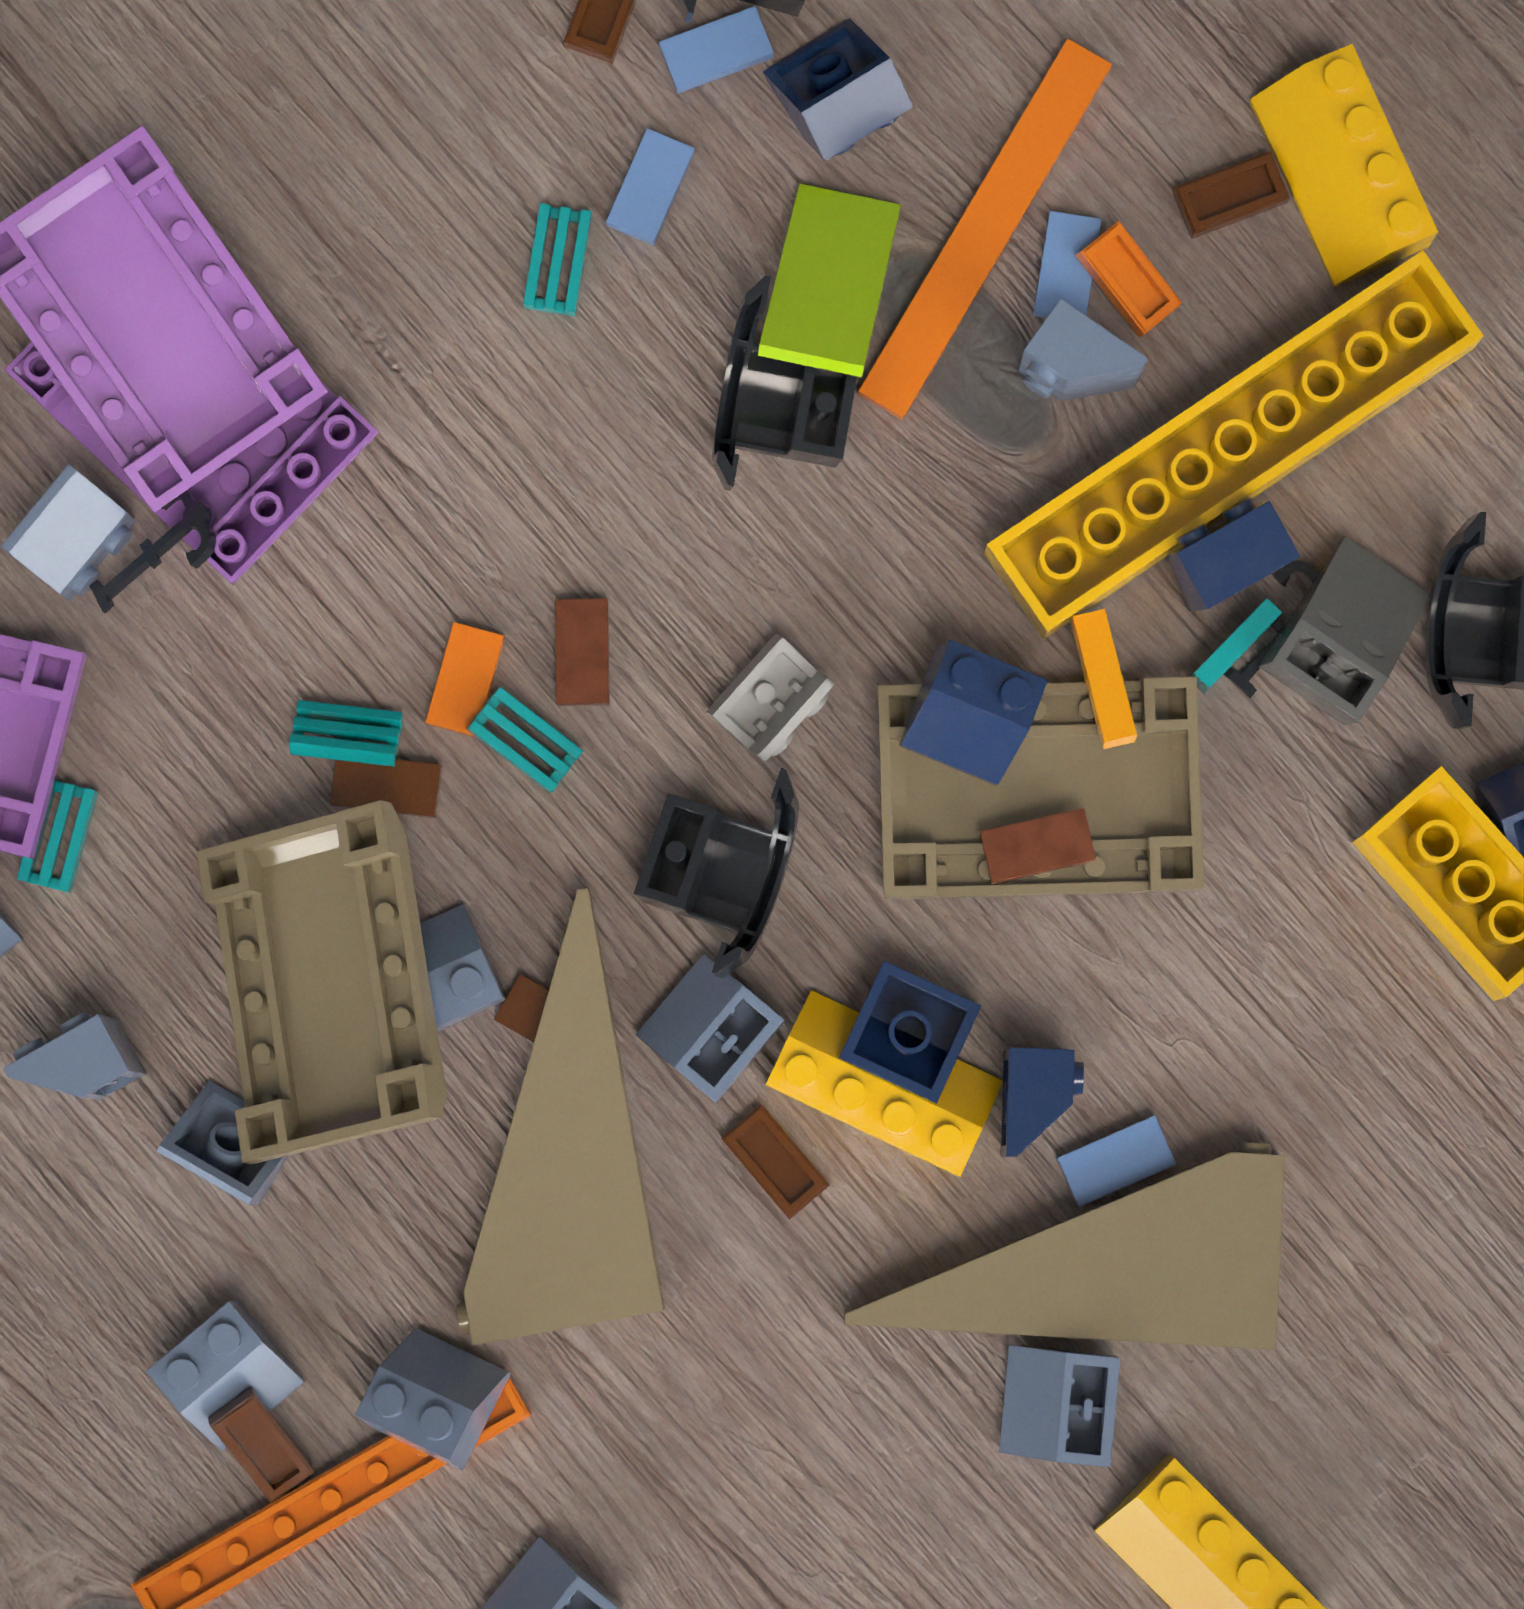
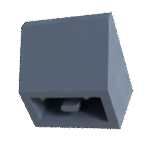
[635,954,785,1104]
[3,1011,147,1100]
[999,1345,1120,1467]
[482,1535,624,1609]

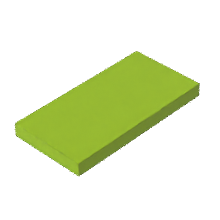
[758,183,901,377]

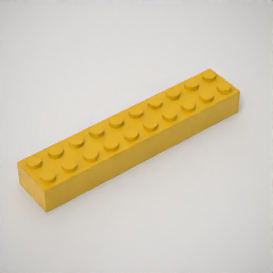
[984,250,1484,640]

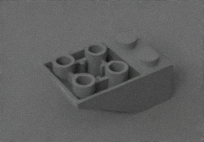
[1258,536,1431,725]

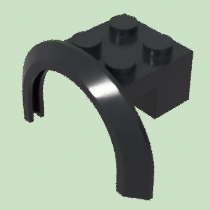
[712,276,857,491]
[1425,512,1524,729]
[634,768,799,978]

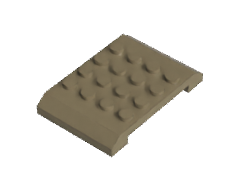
[878,677,1204,899]
[197,800,447,1164]

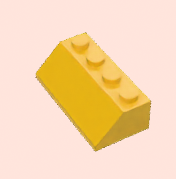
[1249,44,1438,288]
[1352,766,1524,1001]
[766,990,1003,1177]
[1094,1454,1326,1609]

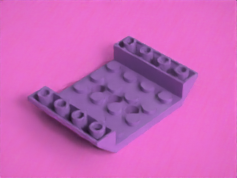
[4,342,379,585]

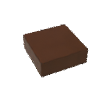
[494,974,549,1043]

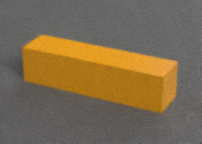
[1071,609,1137,749]

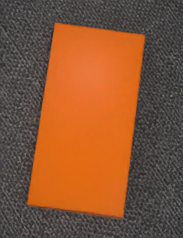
[1075,221,1182,337]
[425,622,505,738]

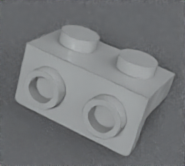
[706,634,834,761]

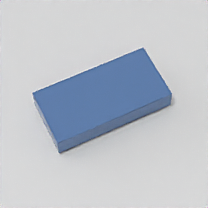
[659,6,774,94]
[606,128,695,246]
[1033,211,1101,318]
[1056,1115,1176,1207]

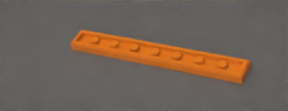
[858,38,1112,421]
[131,1368,532,1609]

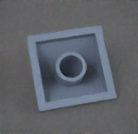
[157,1080,288,1205]

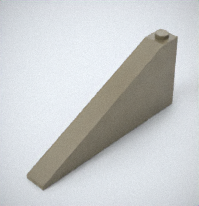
[457,888,665,1346]
[844,1142,1285,1350]

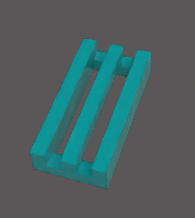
[523,203,592,317]
[1191,598,1282,694]
[466,687,583,794]
[289,700,403,767]
[17,780,98,893]

